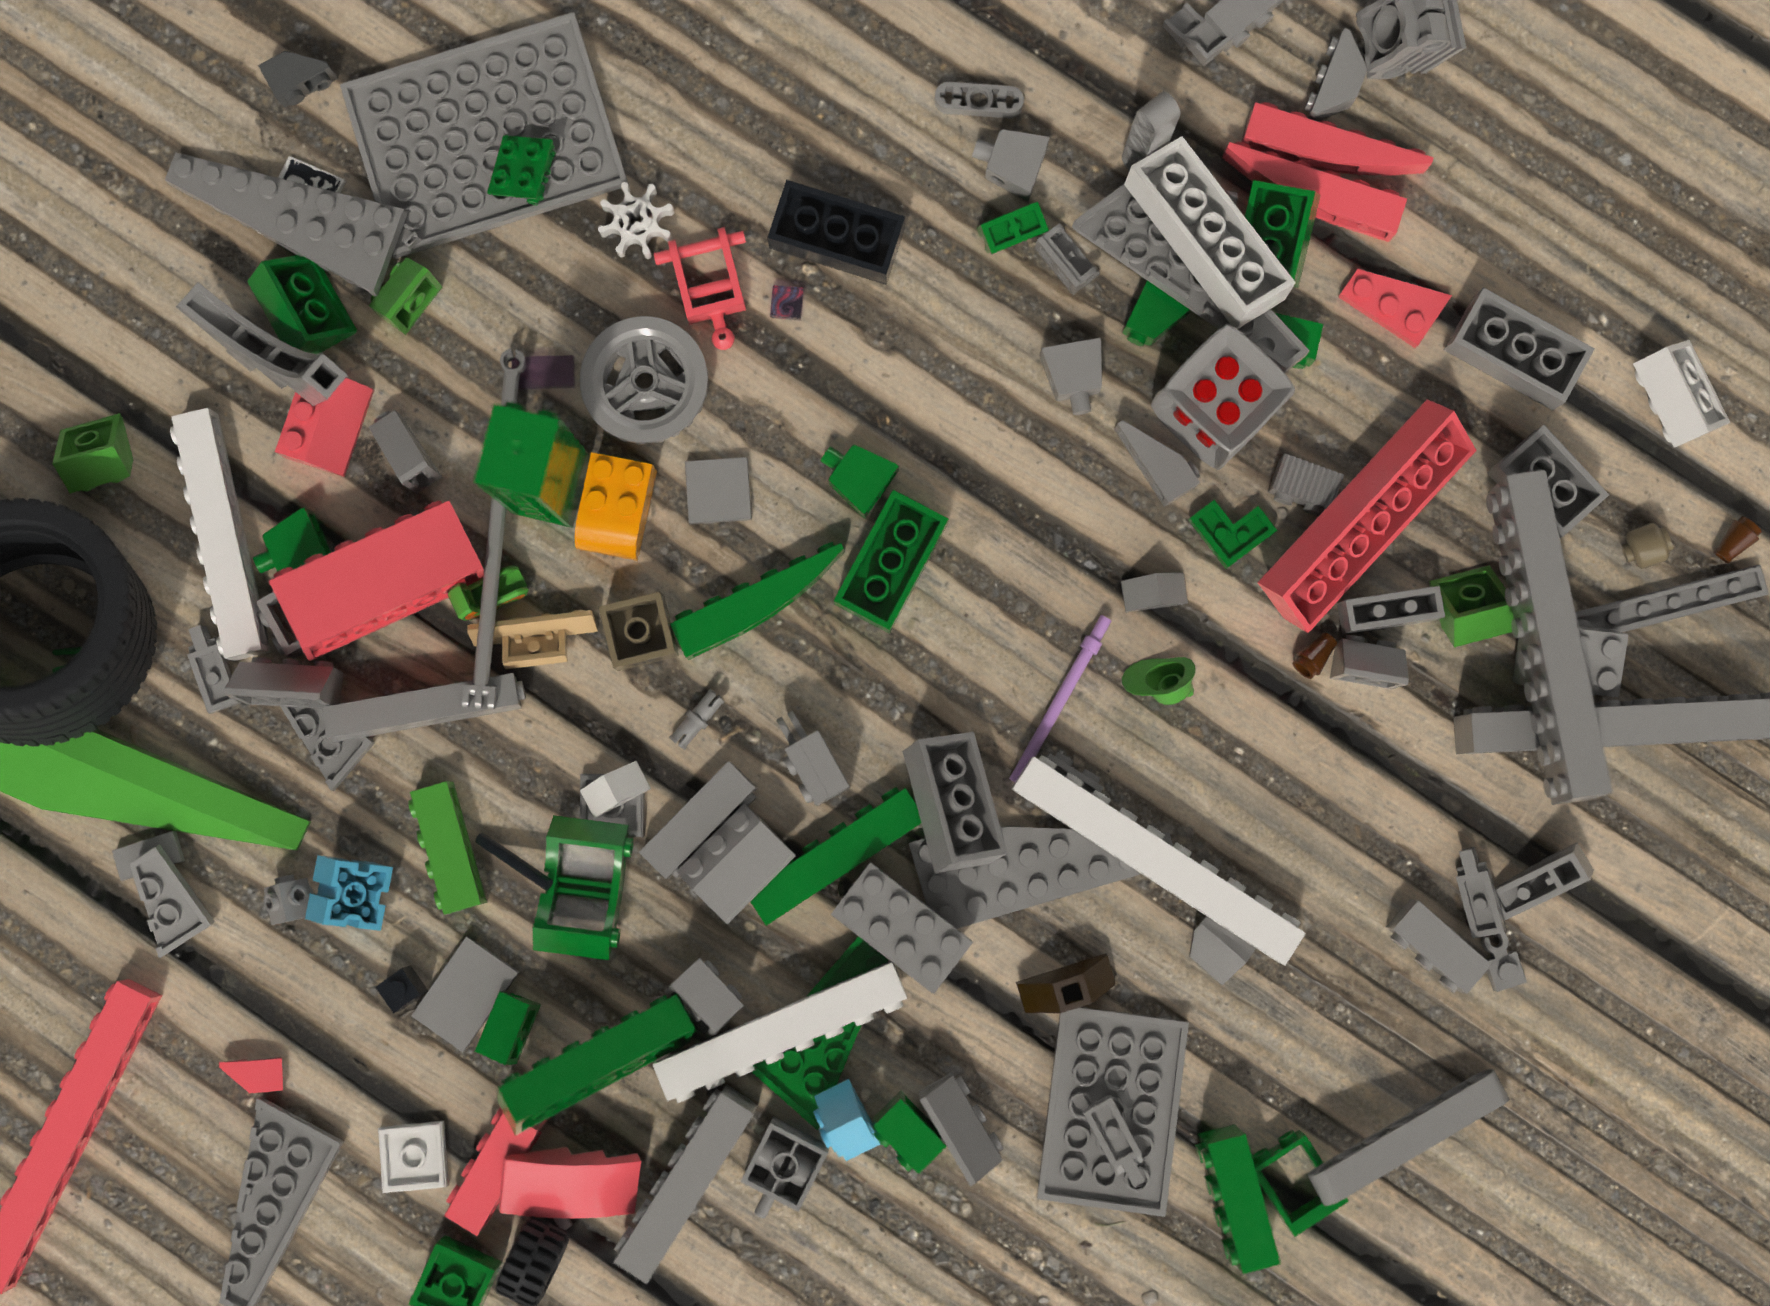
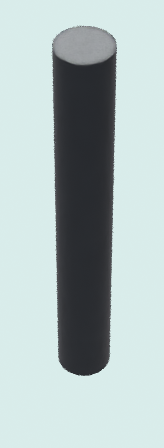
[475,832,553,891]

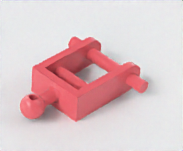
[653,227,746,350]

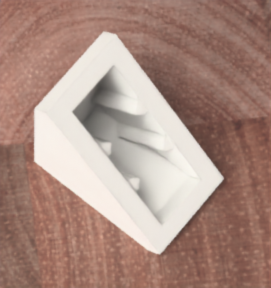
[580,761,651,819]

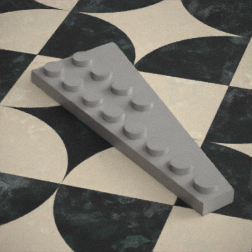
[165,152,407,296]
[1072,183,1309,373]

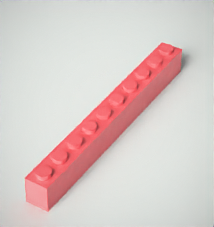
[0,979,162,1294]

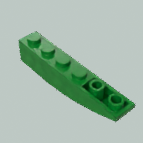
[670,542,845,660]

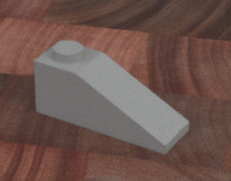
[1114,420,1200,507]
[1495,843,1594,921]

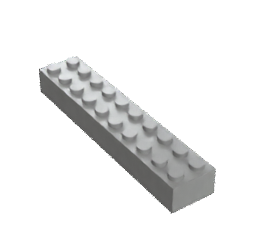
[1486,470,1613,805]
[1453,693,1770,754]

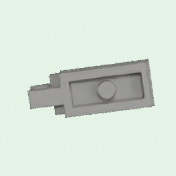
[187,625,242,714]
[1456,847,1506,939]
[1082,1094,1145,1187]

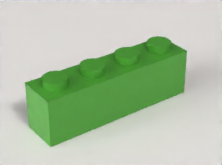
[408,781,487,915]

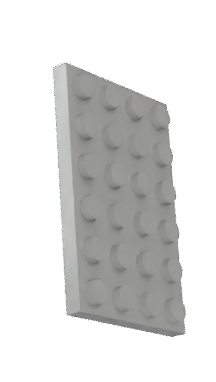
[1036,1007,1189,1217]

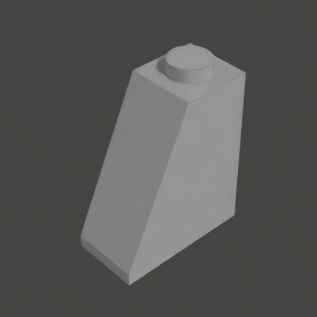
[369,410,442,494]

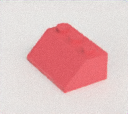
[275,378,374,477]

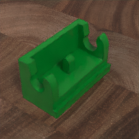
[976,201,1049,255]
[474,991,541,1065]

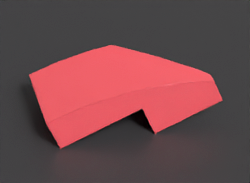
[219,1057,283,1093]

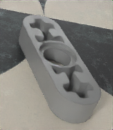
[935,82,1024,118]

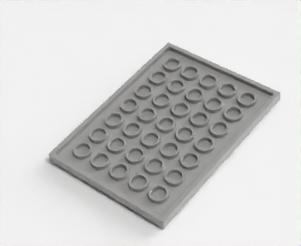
[340,12,629,259]

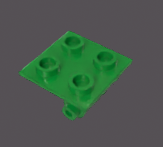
[487,135,556,206]

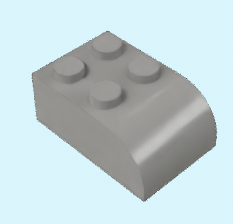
[1512,626,1629,697]

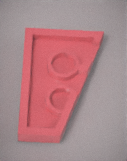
[1338,269,1452,348]

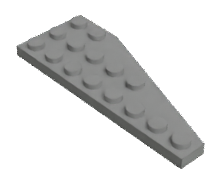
[909,826,1173,929]

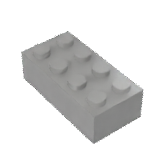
[1444,288,1595,410]
[902,732,1008,873]
[831,862,973,994]

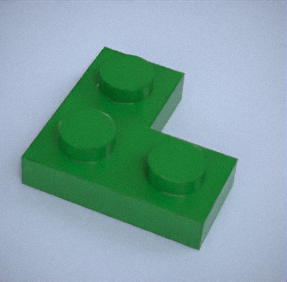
[1188,500,1277,569]

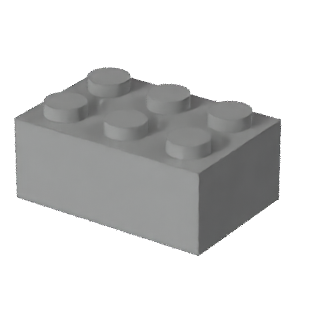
[1487,425,1609,538]

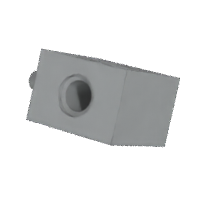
[741,1116,829,1219]

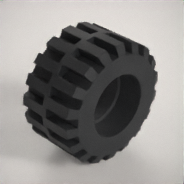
[496,1216,569,1306]

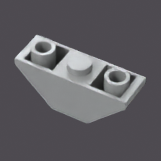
[1304,28,1367,121]

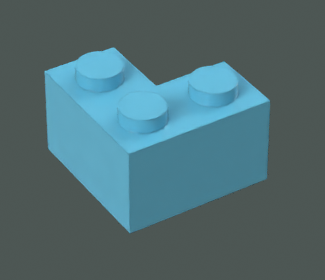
[813,1079,880,1161]

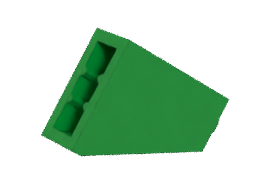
[1122,281,1192,346]

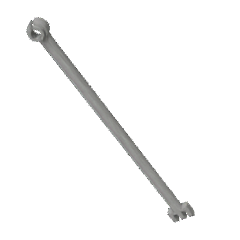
[462,349,526,710]

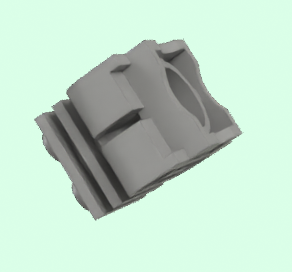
[1356,0,1466,79]

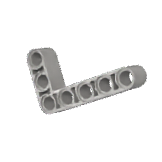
[1122,91,1181,171]

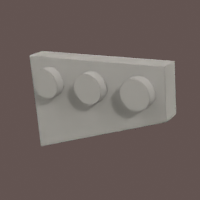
[280,706,375,791]
[129,844,215,958]

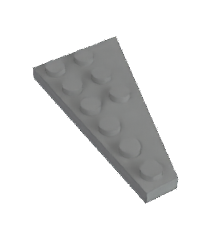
[219,1097,344,1306]

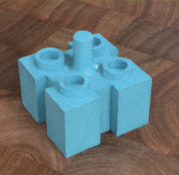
[305,855,393,931]

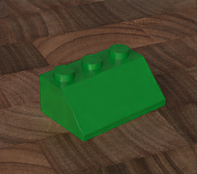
[247,255,357,354]

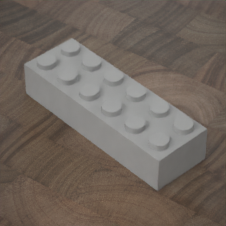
[614,1084,758,1284]

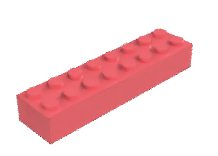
[1258,399,1477,633]

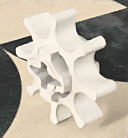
[598,182,674,259]

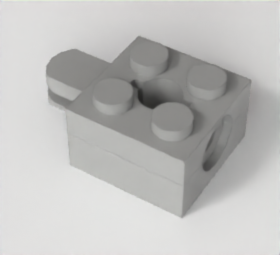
[776,710,851,806]

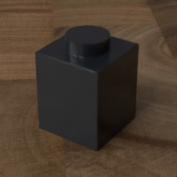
[375,965,428,1013]

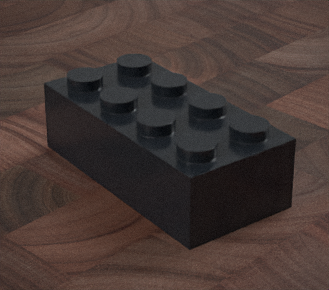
[767,180,905,285]

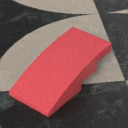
[499,1147,641,1219]

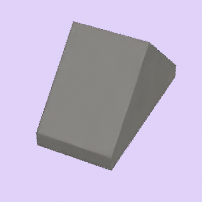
[1121,573,1188,613]

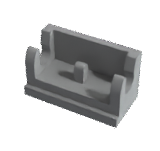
[1035,223,1100,295]

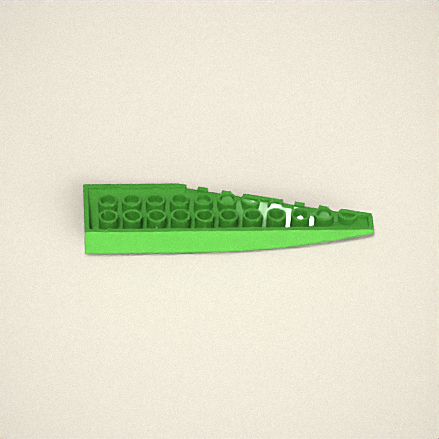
[0,729,311,850]

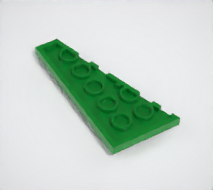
[752,936,889,1131]

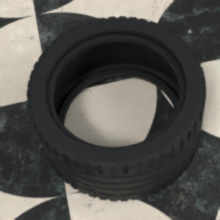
[0,498,157,747]

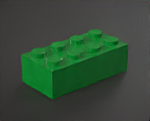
[834,490,949,634]
[1195,1124,1281,1274]

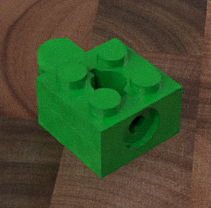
[408,1235,503,1306]

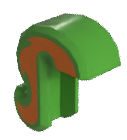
[448,565,529,621]

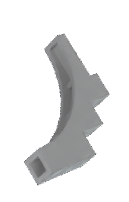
[176,282,348,406]

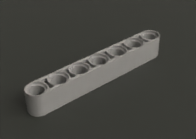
[1308,1069,1509,1206]

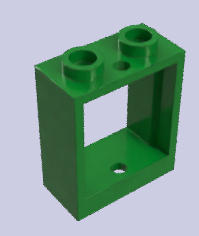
[1252,1130,1349,1237]

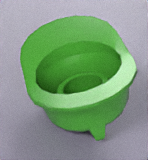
[1122,657,1196,705]

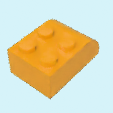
[575,452,657,561]

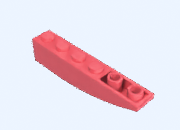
[1241,102,1434,176]
[1222,142,1407,242]

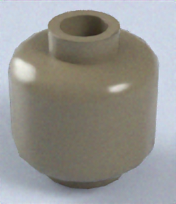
[1621,523,1673,569]

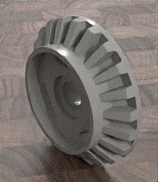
[580,316,709,444]

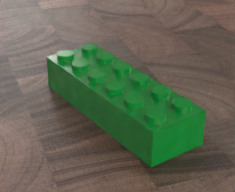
[497,994,695,1136]

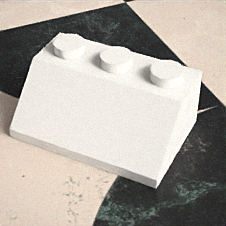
[1633,340,1730,448]

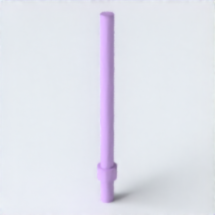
[1009,615,1112,782]

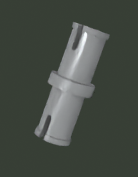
[669,689,725,750]

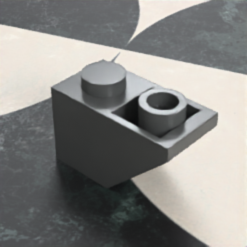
[258,51,338,108]

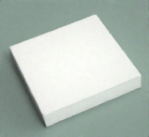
[378,1121,449,1193]

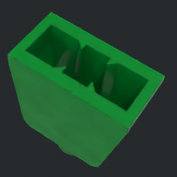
[820,444,899,519]
[253,507,331,573]

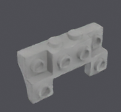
[1162,0,1284,66]

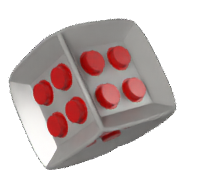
[1151,324,1295,470]

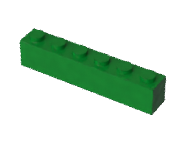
[750,786,921,926]

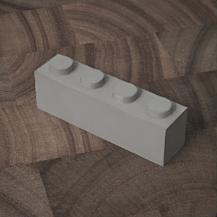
[639,761,758,879]

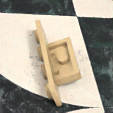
[467,610,597,669]

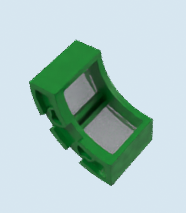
[532,815,634,960]

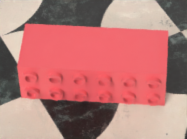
[269,500,484,661]

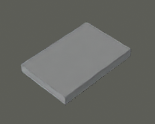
[411,936,520,1052]

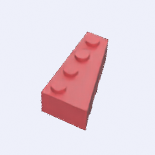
[444,1107,551,1236]

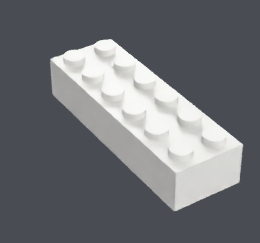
[1124,136,1296,329]

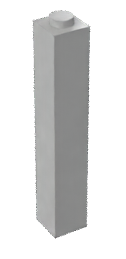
[322,673,526,743]

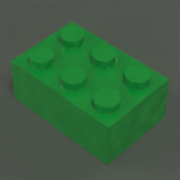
[1245,180,1320,288]

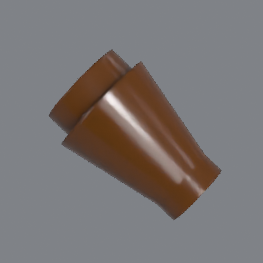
[1713,516,1762,564]
[1292,632,1337,679]

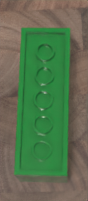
[474,401,590,528]

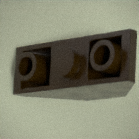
[1016,953,1116,1013]

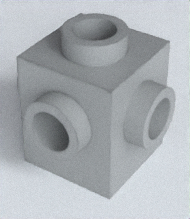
[264,874,314,926]

